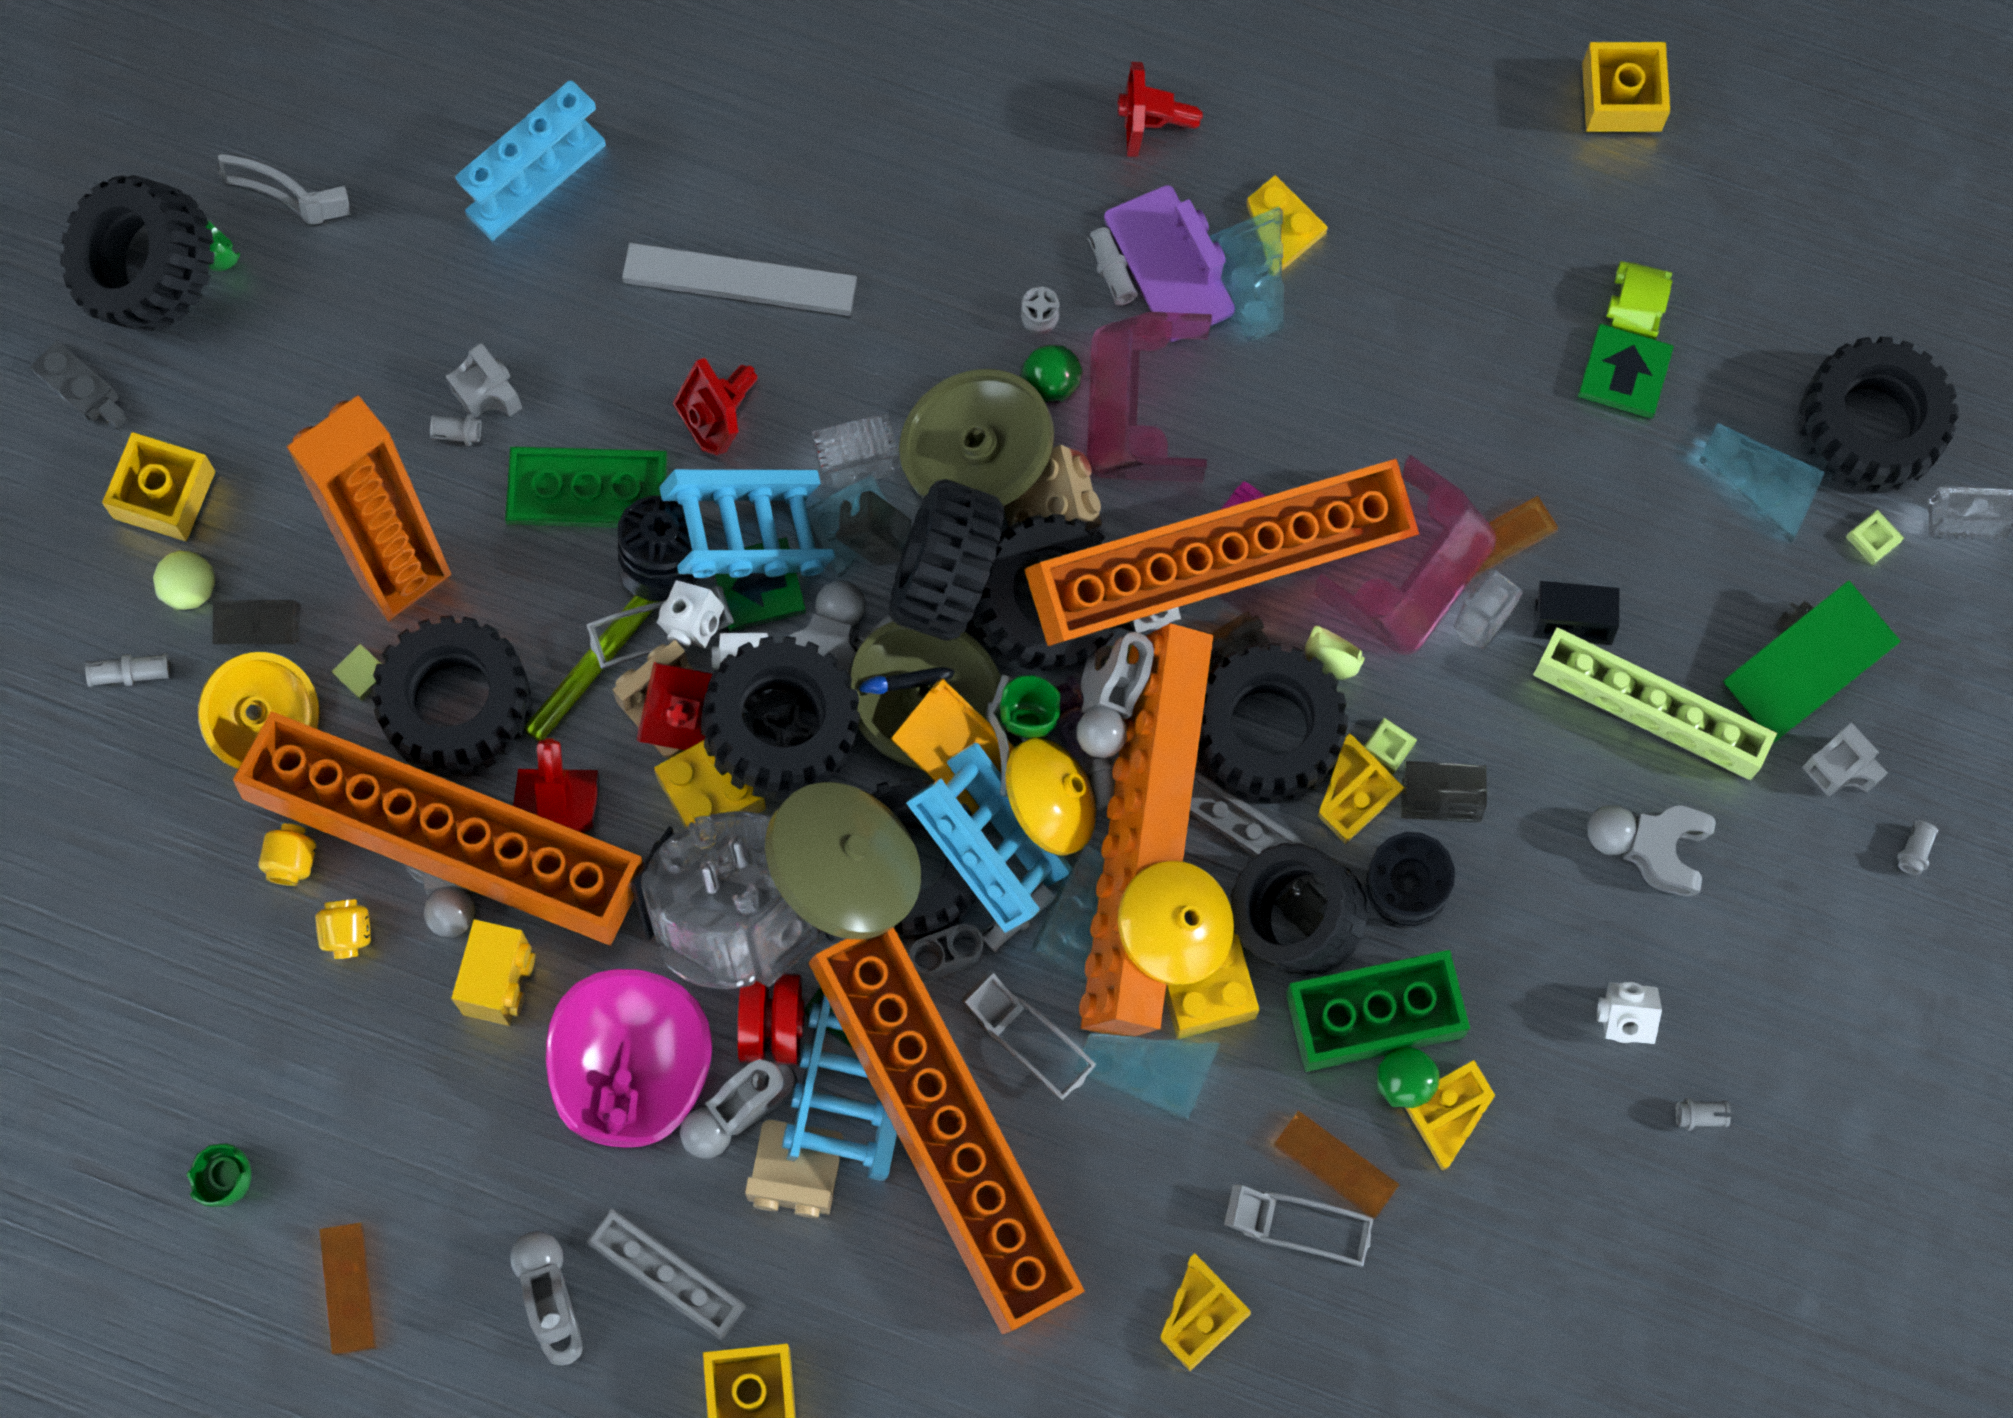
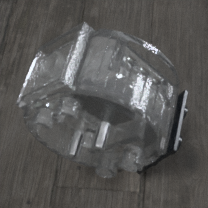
[631,811,825,989]

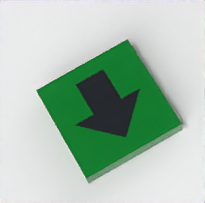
[1577,324,1674,419]
[715,537,806,632]

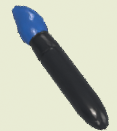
[859,667,955,695]

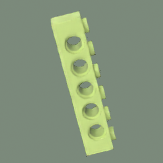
[1533,627,1777,781]

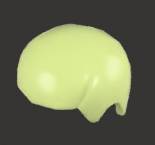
[153,550,215,610]
[1305,625,1365,680]

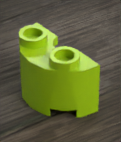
[1606,261,1673,340]

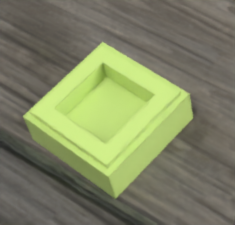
[1846,509,1904,566]
[331,644,383,701]
[1364,718,1417,774]

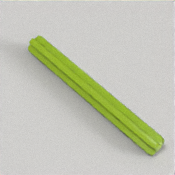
[524,596,660,742]

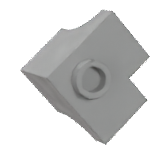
[445,343,522,419]
[1802,722,1888,797]

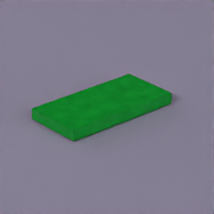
[505,446,668,528]
[1722,580,1901,743]

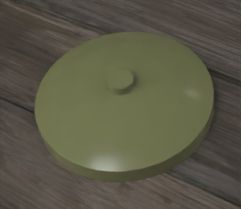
[899,369,1054,506]
[848,621,1001,769]
[765,782,921,939]

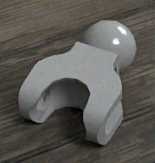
[789,580,866,672]
[1076,632,1154,758]
[1587,805,1716,897]
[405,864,476,938]
[680,1060,798,1159]
[510,1231,583,1366]

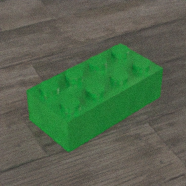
[1285,950,1470,1072]

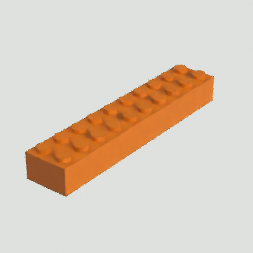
[286,395,452,621]
[1024,459,1419,646]
[1079,623,1213,1039]
[233,711,643,946]
[808,928,1085,1335]

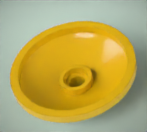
[198,652,320,769]
[1005,738,1096,855]
[1118,861,1234,985]

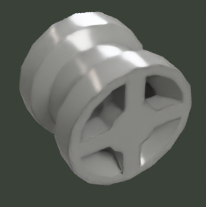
[1021,286,1060,334]

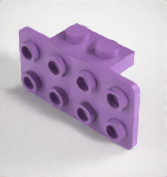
[1104,185,1235,342]

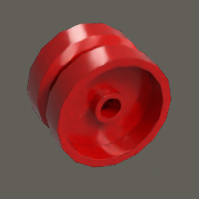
[738,972,805,1065]

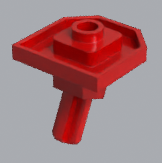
[1117,62,1203,157]
[672,358,758,456]
[636,662,712,750]
[513,738,599,834]

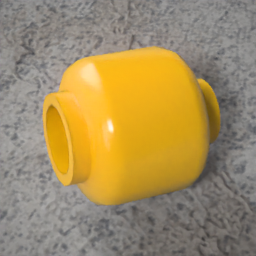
[258,823,316,886]
[315,899,371,959]

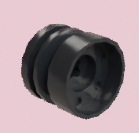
[618,495,698,601]
[1366,832,1455,928]

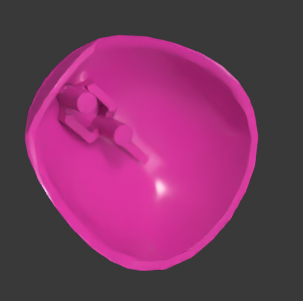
[546,969,712,1148]

